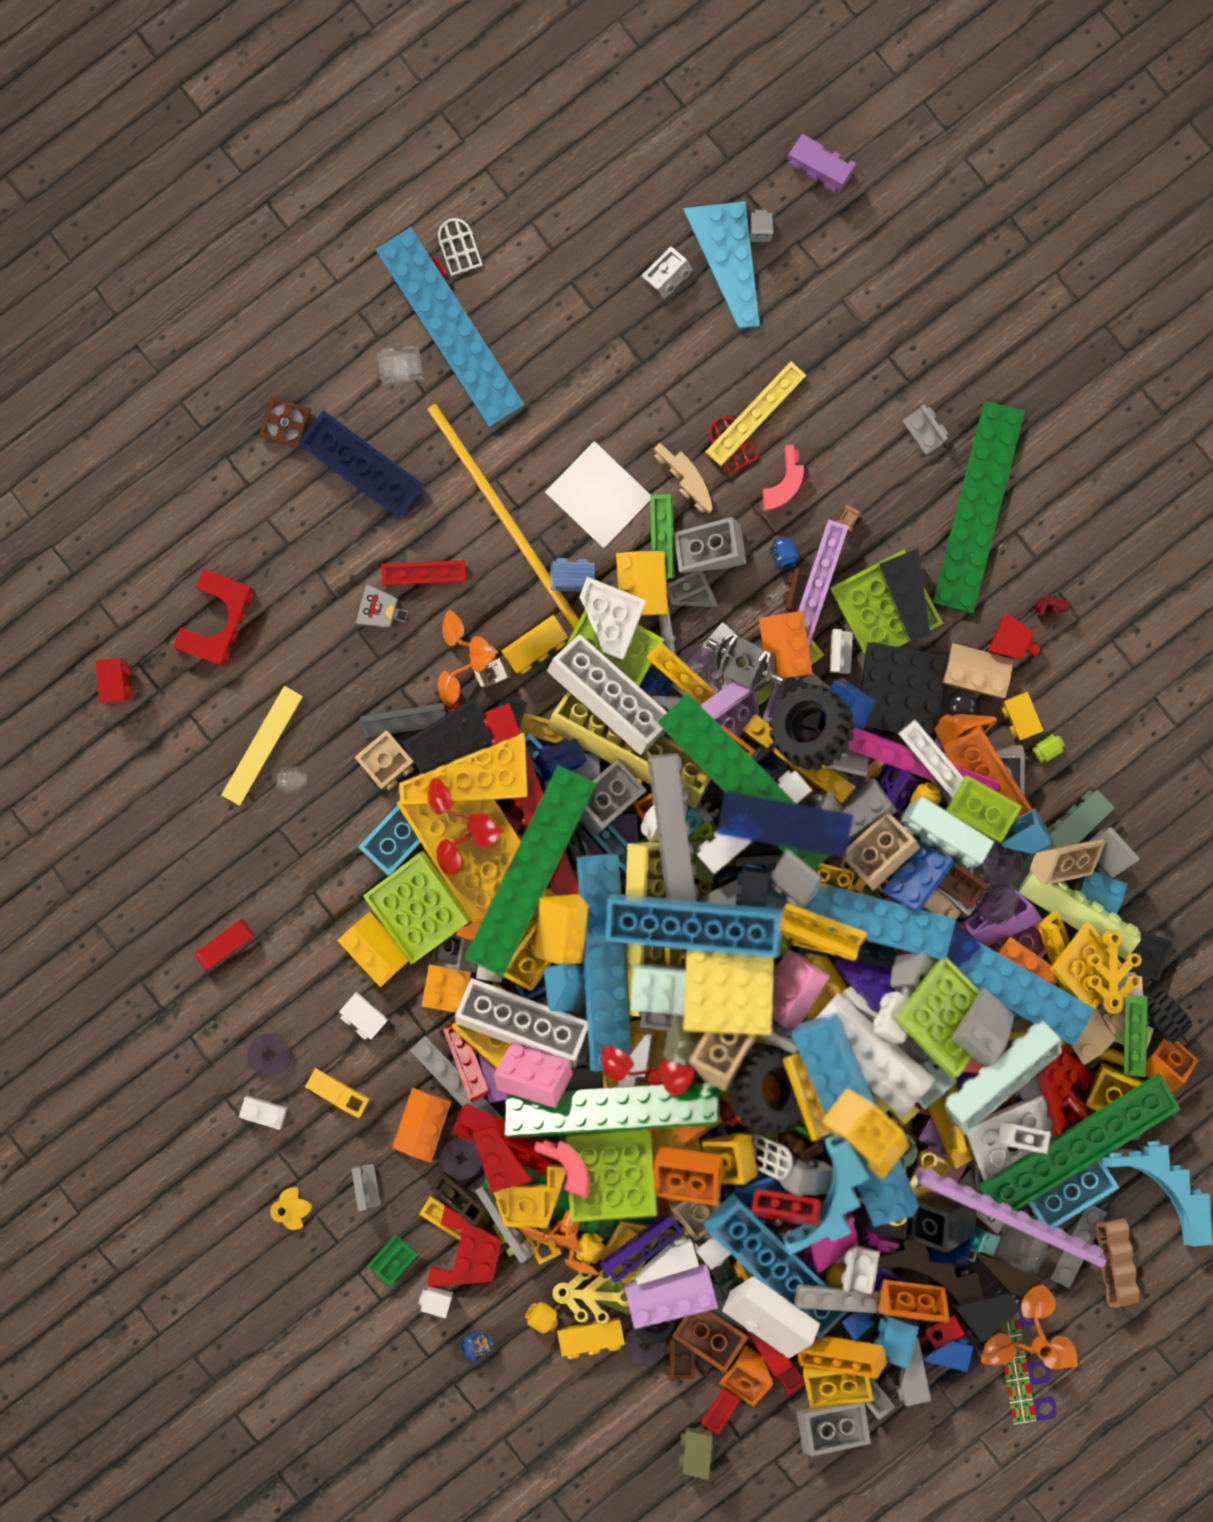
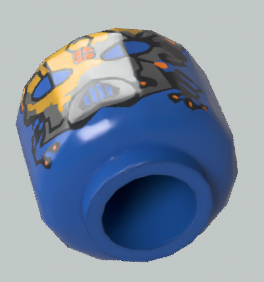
[769,537,800,570]
[461,1330,494,1361]

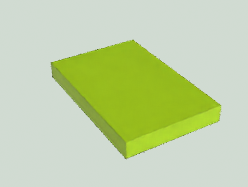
[945,775,1022,843]

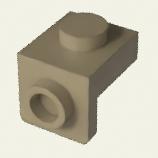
[474,657,511,688]

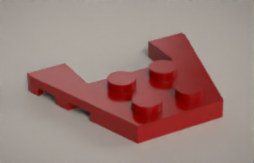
[1038,1045,1094,1136]
[427,1205,503,1287]

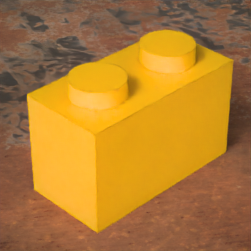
[1001,692,1044,741]

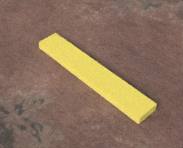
[705,362,806,467]
[222,686,303,806]

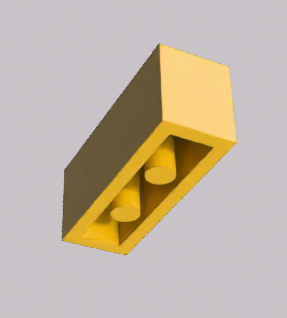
[557,1317,625,1359]

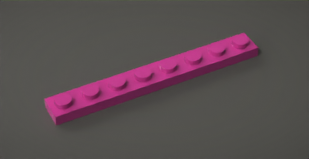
[848,728,1000,792]

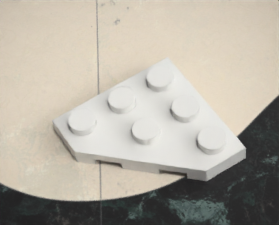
[580,577,647,660]

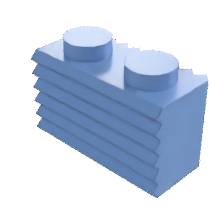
[551,558,595,592]

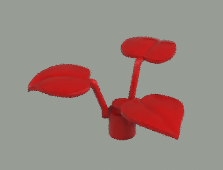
[427,777,504,876]
[602,1046,695,1134]

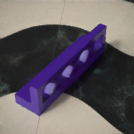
[879,765,919,820]
[600,1211,684,1283]

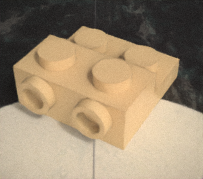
[355,730,415,791]
[669,1200,721,1241]

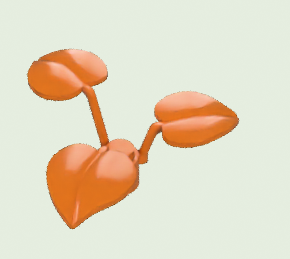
[438,610,497,708]
[517,1210,600,1275]
[981,1285,1078,1369]

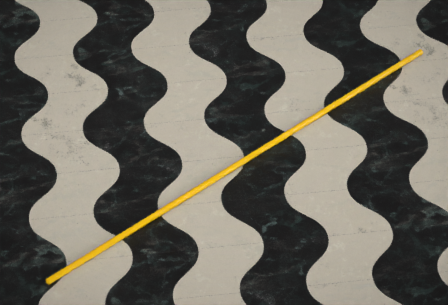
[427,404,793,951]

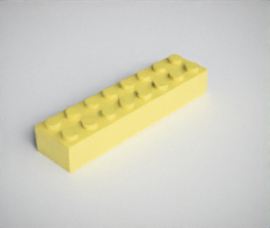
[547,691,713,809]
[624,842,666,1017]

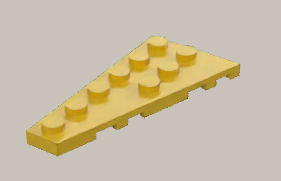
[399,733,528,805]

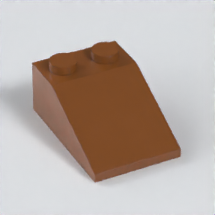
[672,1310,750,1373]

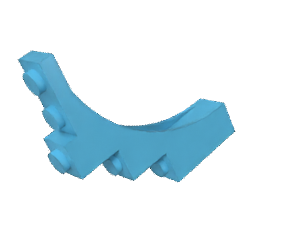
[782,1135,870,1255]
[1102,1141,1213,1246]

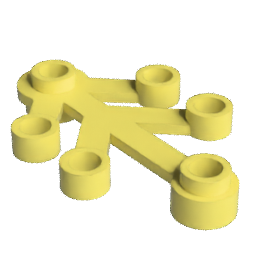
[553,1269,629,1324]

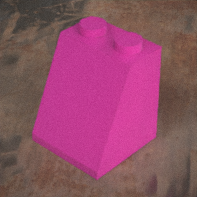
[795,1212,858,1273]

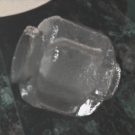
[275,766,307,794]

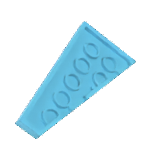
[683,201,759,329]

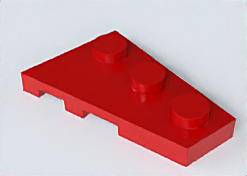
[473,1125,532,1193]

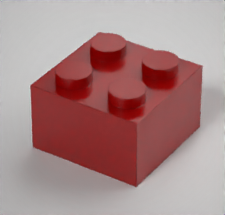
[95,658,133,705]

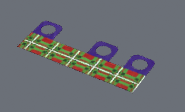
[998,1305,1057,1425]

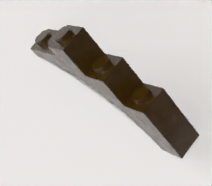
[877,1232,984,1304]

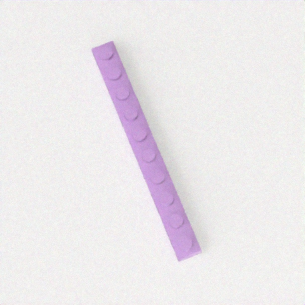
[762,520,849,722]
[916,1167,1107,1268]

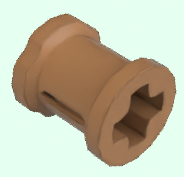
[836,505,862,533]

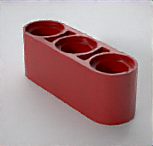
[193,918,255,972]
[746,1329,794,1378]

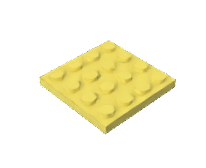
[683,949,773,1036]

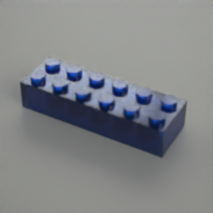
[298,410,426,521]
[717,791,853,858]

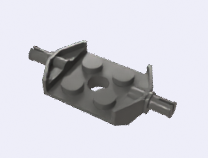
[706,633,786,691]

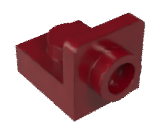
[1036,594,1070,616]

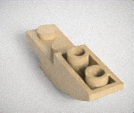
[654,443,712,514]

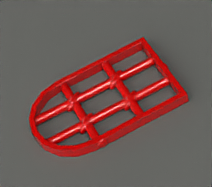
[709,416,759,474]

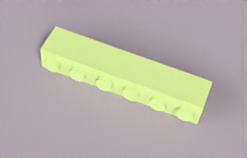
[1019,871,1141,960]

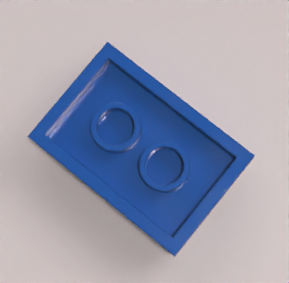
[882,841,955,913]

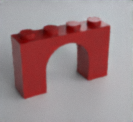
[173,569,254,666]

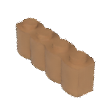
[1095,1218,1140,1308]

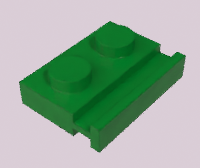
[367,1234,418,1286]

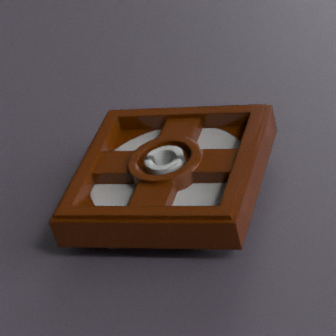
[259,396,312,449]

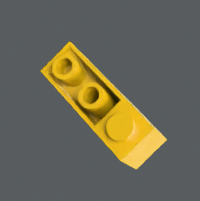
[305,1068,371,1118]

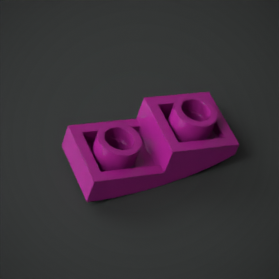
[861,1232,899,1253]

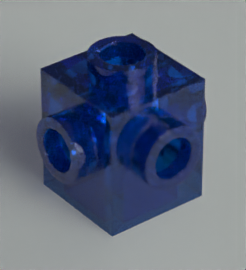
[640,667,674,698]

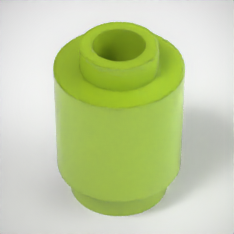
[1032,734,1065,763]

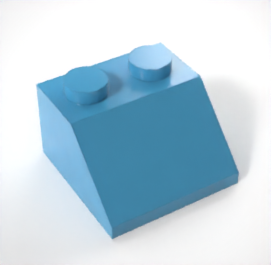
[1001,808,1051,854]
[1078,871,1128,914]
[543,964,586,1012]
[874,1315,918,1369]

